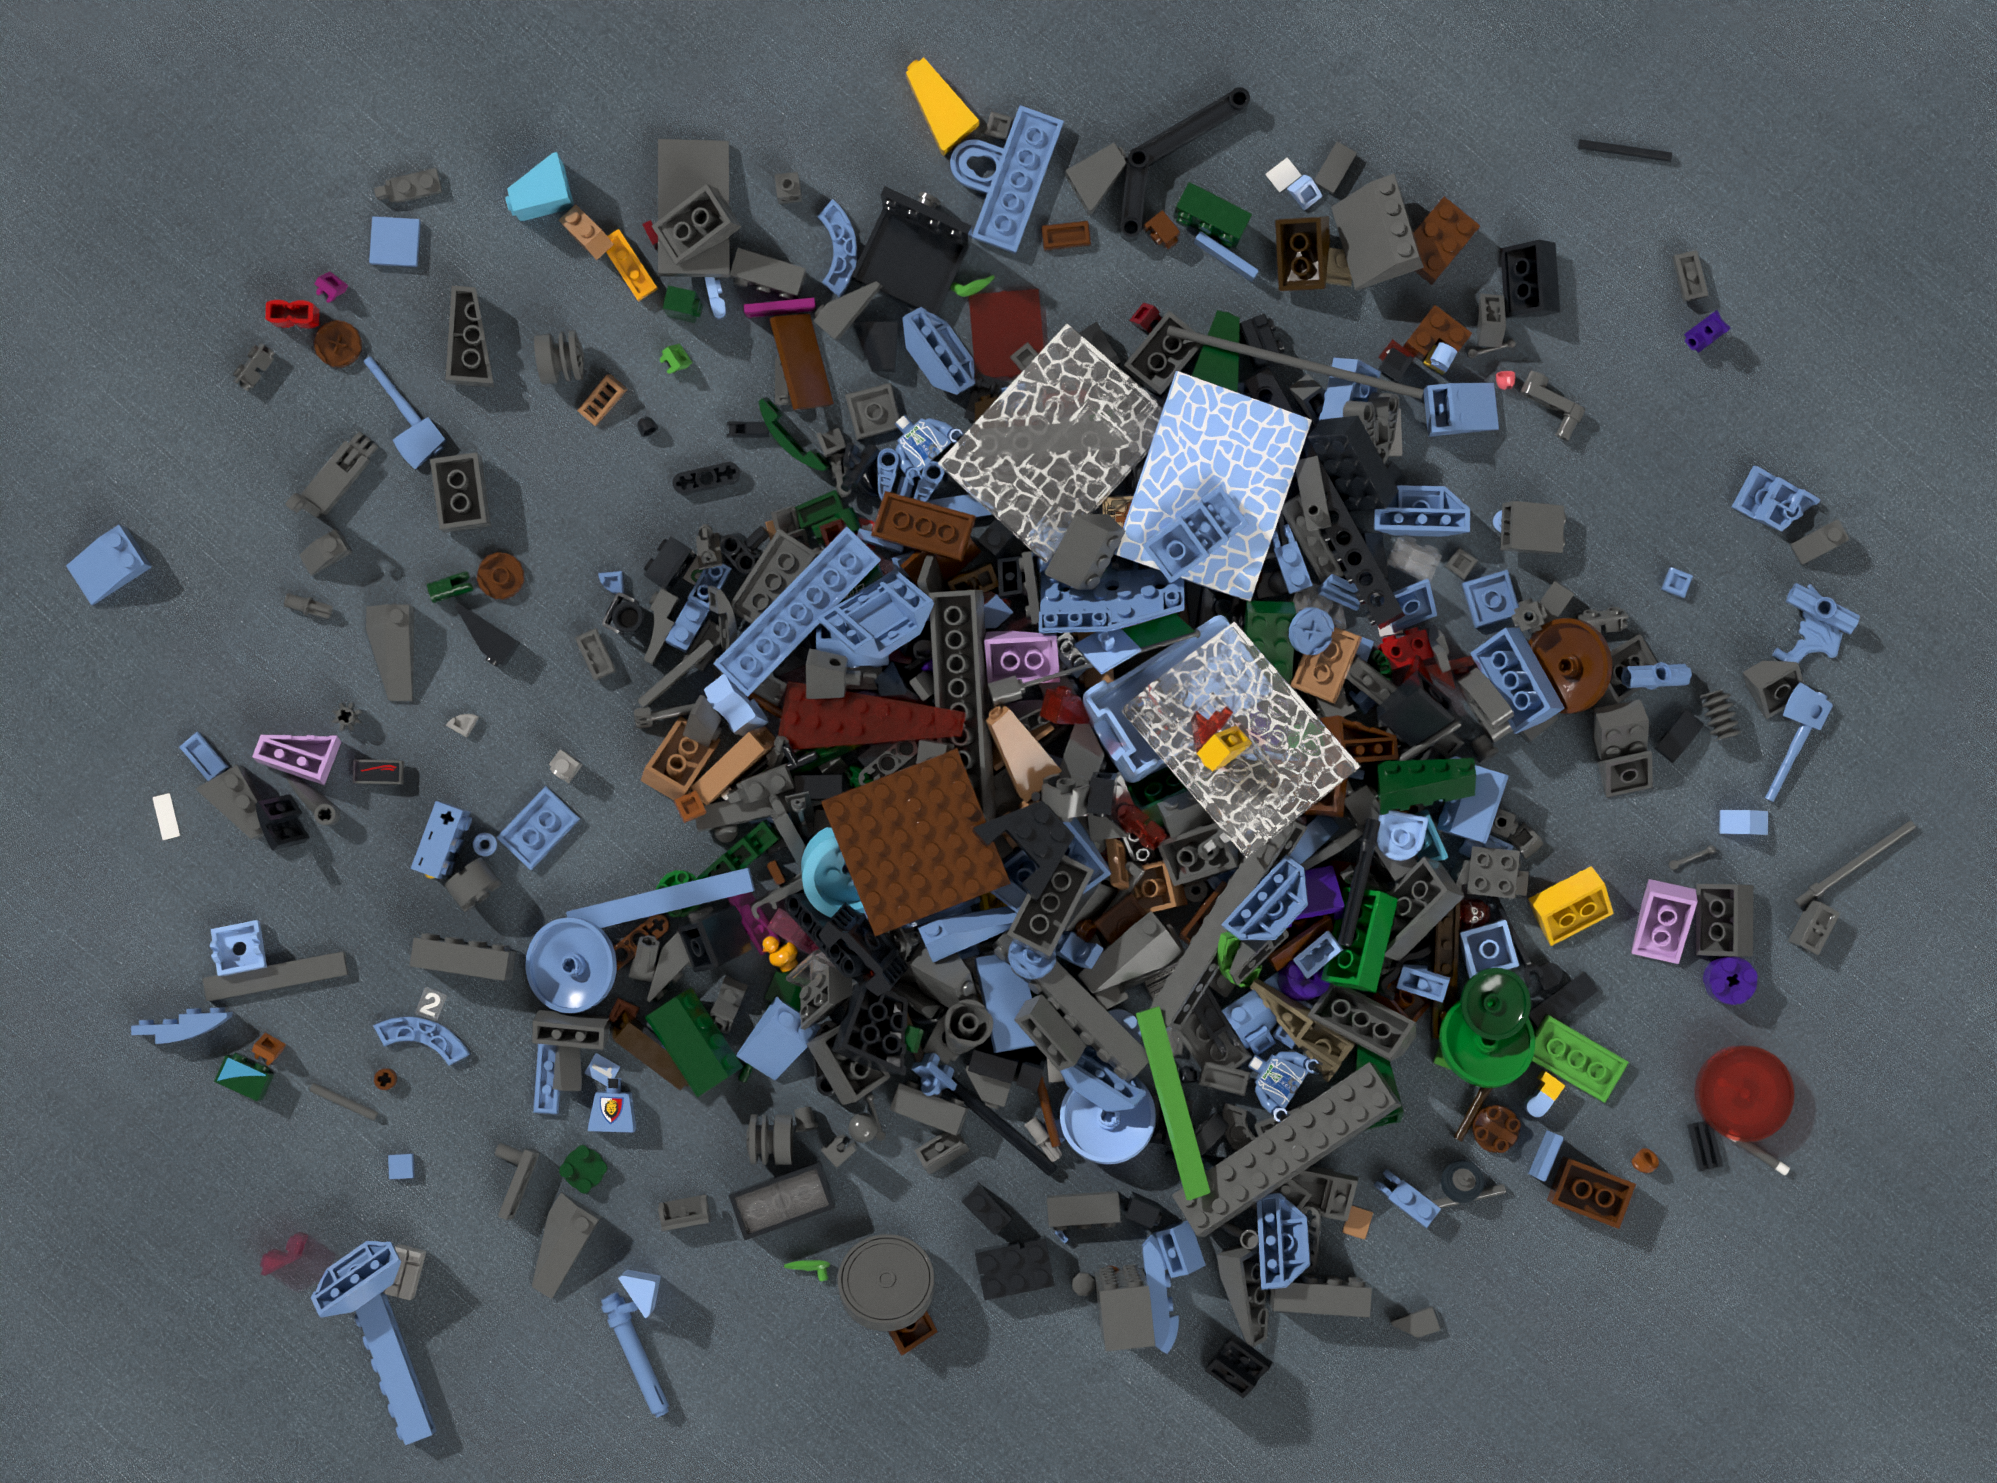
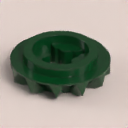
[1367,650,1392,681]

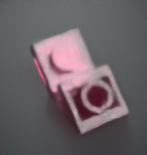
[767,908,819,957]
[260,1232,308,1276]

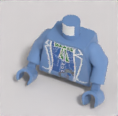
[895,415,966,485]
[1248,1052,1323,1123]

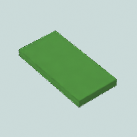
[1532,1014,1629,1103]

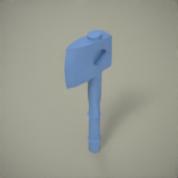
[364,356,447,470]
[1765,682,1833,802]

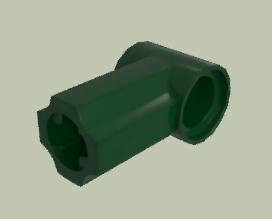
[811,507,862,545]

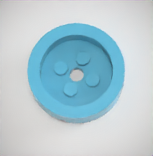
[801,827,865,917]

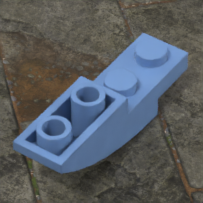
[665,563,731,653]
[131,1007,233,1044]

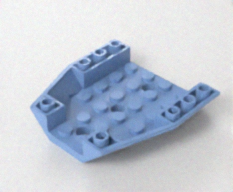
[1039,520,1185,633]

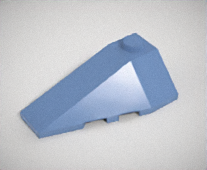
[917,906,1017,962]

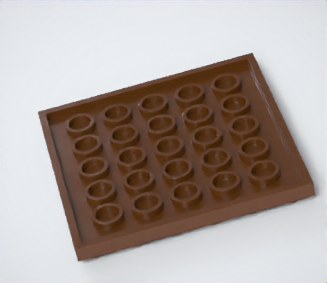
[821,748,1011,936]

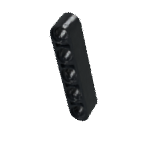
[785,892,871,978]

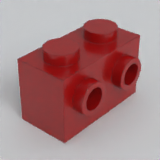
[1377,627,1434,671]

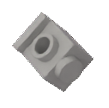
[549,749,583,783]

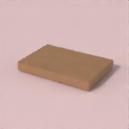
[1290,626,1362,704]

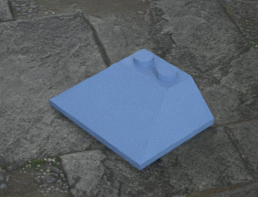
[817,569,934,659]

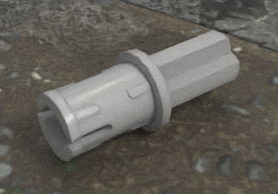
[1024,1117,1062,1162]

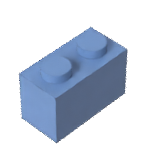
[1155,1221,1205,1278]

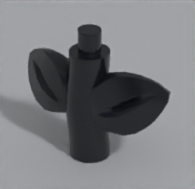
[840,443,880,497]

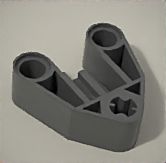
[1343,392,1399,464]
[1456,668,1514,743]

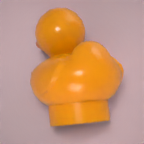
[762,936,798,972]

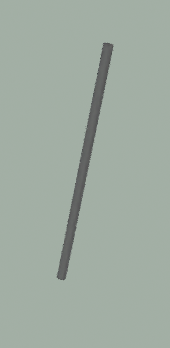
[1167,326,1424,399]

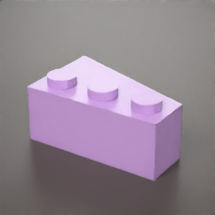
[252,735,342,785]

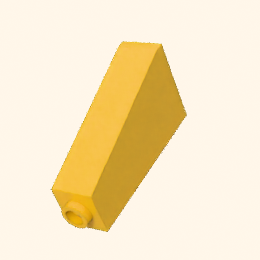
[906,57,979,156]

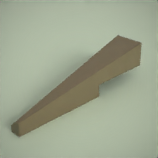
[1250,978,1356,1082]

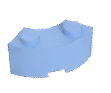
[704,674,769,737]

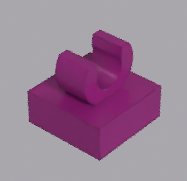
[315,271,348,303]

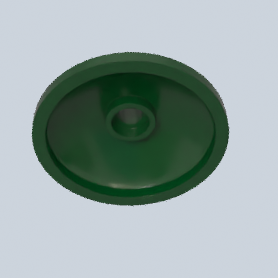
[1461,968,1531,1040]

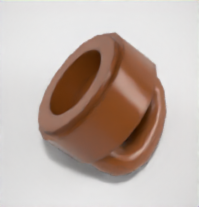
[1631,1148,1659,1173]

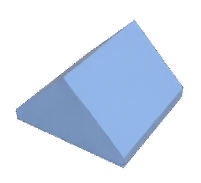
[618,1270,661,1318]

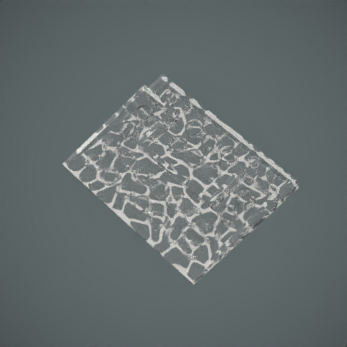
[938,324,1163,563]
[1121,622,1360,858]

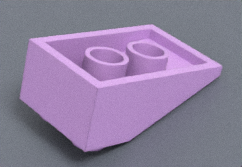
[984,631,1060,683]
[1632,879,1698,964]

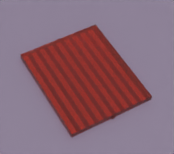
[969,289,1045,378]

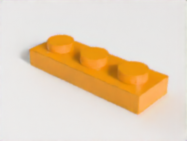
[606,229,658,302]

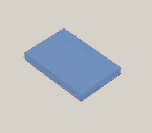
[496,786,581,870]

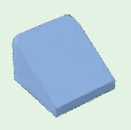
[1287,175,1323,210]

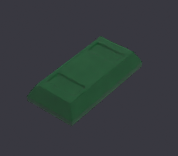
[795,489,844,529]

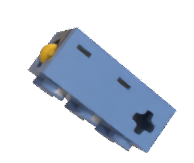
[411,801,472,879]

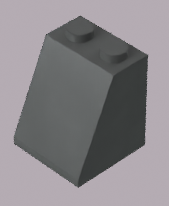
[911,948,979,1008]

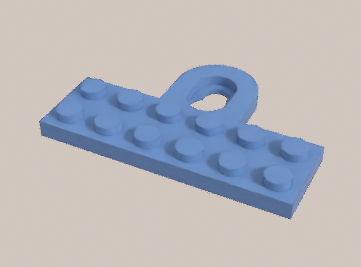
[950,105,1064,254]

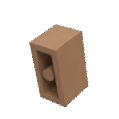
[559,204,614,260]

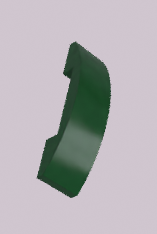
[759,397,831,471]

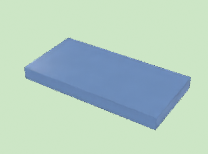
[974,955,1036,1053]

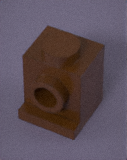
[1143,210,1180,250]

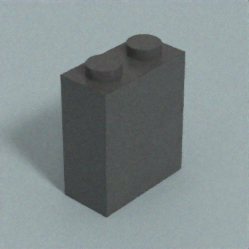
[1501,501,1566,555]

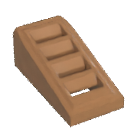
[577,374,628,426]

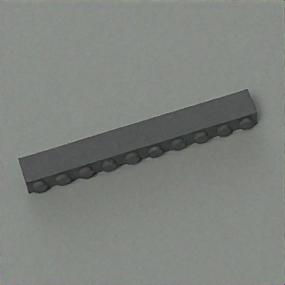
[1150,809,1308,1030]

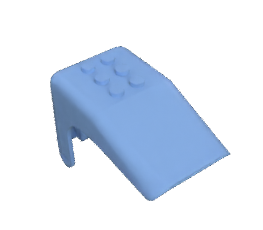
[1082,615,1271,783]

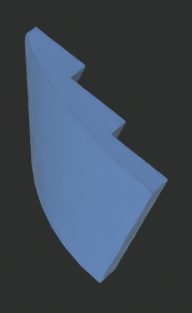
[1732,466,1821,531]

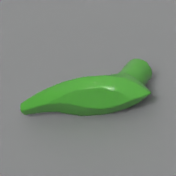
[951,275,995,297]
[784,1260,830,1281]

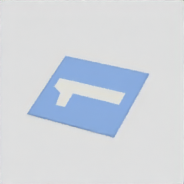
[584,1053,620,1086]

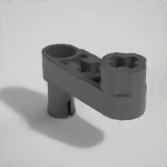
[1520,371,1586,441]

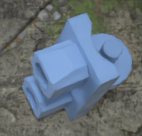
[912,1053,957,1096]

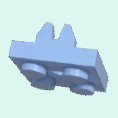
[210,920,267,977]

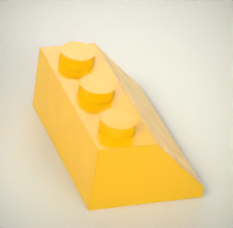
[1528,866,1614,946]

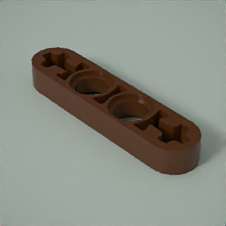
[613,914,670,972]

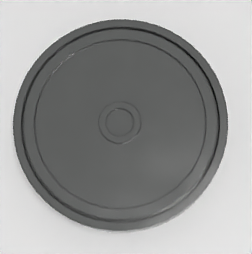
[838,1234,935,1331]

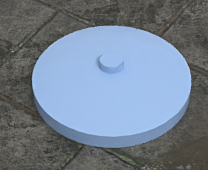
[1060,1081,1156,1164]

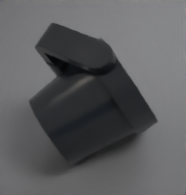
[602,592,644,636]
[899,621,932,661]

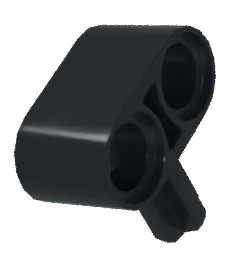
[720,526,770,574]

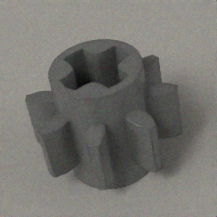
[332,703,362,731]

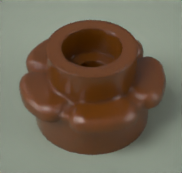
[1075,919,1097,942]

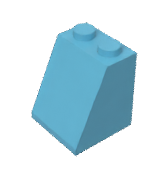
[505,152,574,222]

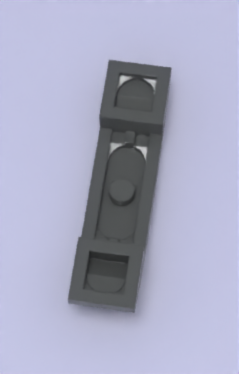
[708,586,738,679]

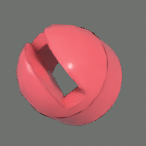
[1496,371,1515,390]

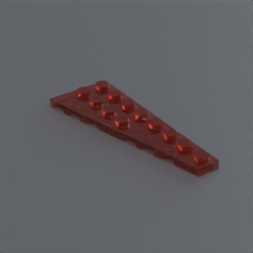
[778,681,966,750]

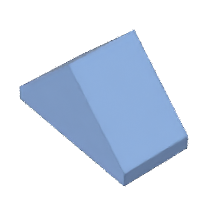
[1719,810,1768,835]

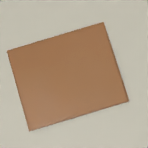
[1342,1206,1373,1240]

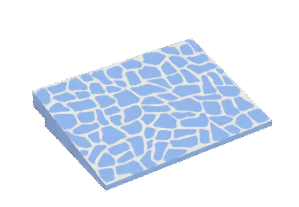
[1114,371,1312,601]

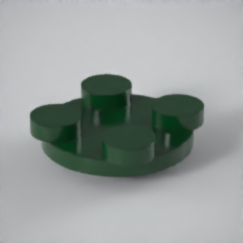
[559,1145,608,1193]

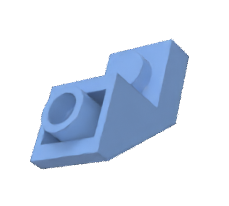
[1055,931,1103,969]

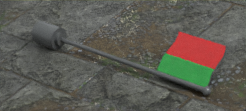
[987,613,1201,707]

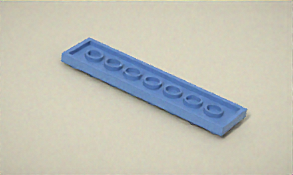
[713,527,881,697]

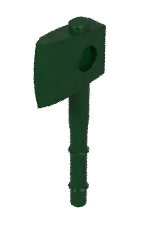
[738,971,811,1083]

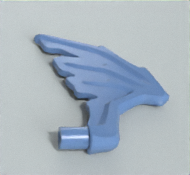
[1772,584,1843,663]

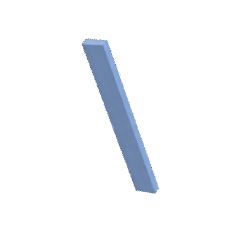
[566,867,755,928]

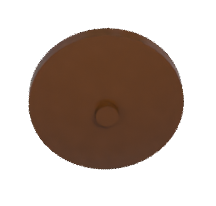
[1528,618,1612,714]

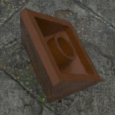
[888,1311,938,1356]

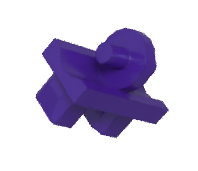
[1684,310,1731,353]

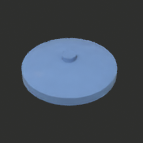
[526,917,617,1013]

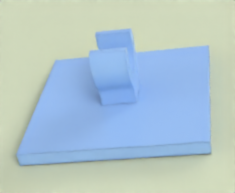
[1074,629,1141,675]

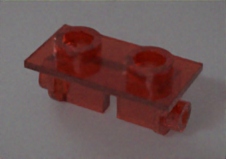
[1118,804,1167,851]

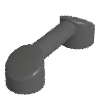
[1220,1222,1259,1250]

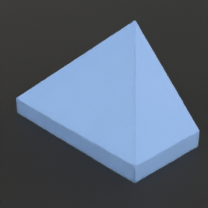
[1293,931,1343,979]

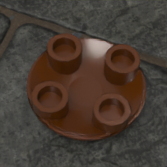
[1473,1105,1521,1153]

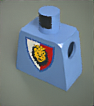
[588,1078,636,1133]

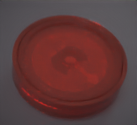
[1695,1045,1794,1142]

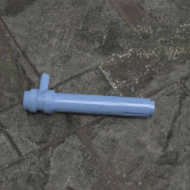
[601,1292,669,1417]

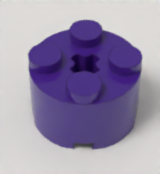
[1703,956,1758,1005]
[1277,960,1330,1001]

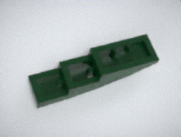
[697,819,781,880]

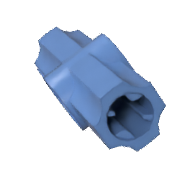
[1786,583,1860,634]
[1621,662,1692,690]

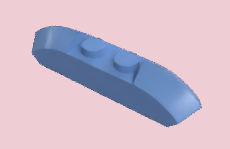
[1142,1232,1179,1354]

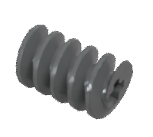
[1700,689,1741,741]

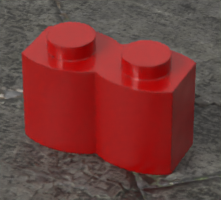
[265,300,320,329]

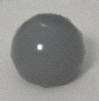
[848,1113,878,1143]

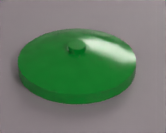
[1439,998,1535,1088]

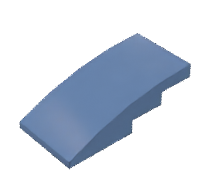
[1142,484,1249,584]

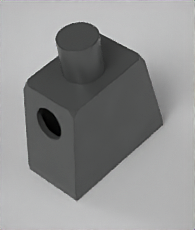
[806,649,861,699]

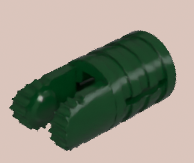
[427,571,473,604]

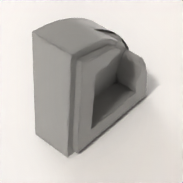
[446,714,479,738]

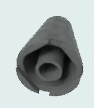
[945,999,993,1054]

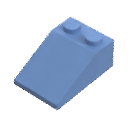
[66,525,152,605]
[736,996,820,1080]

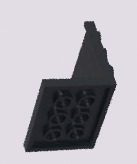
[851,186,972,316]

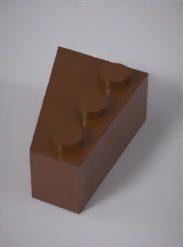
[1320,715,1399,764]

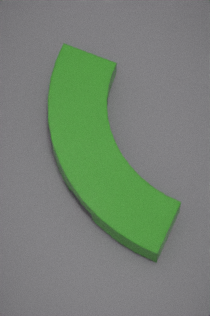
[1217,932,1262,987]

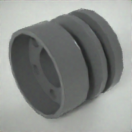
[534,330,585,385]
[747,1114,793,1165]

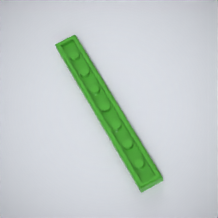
[1136,1006,1210,1200]

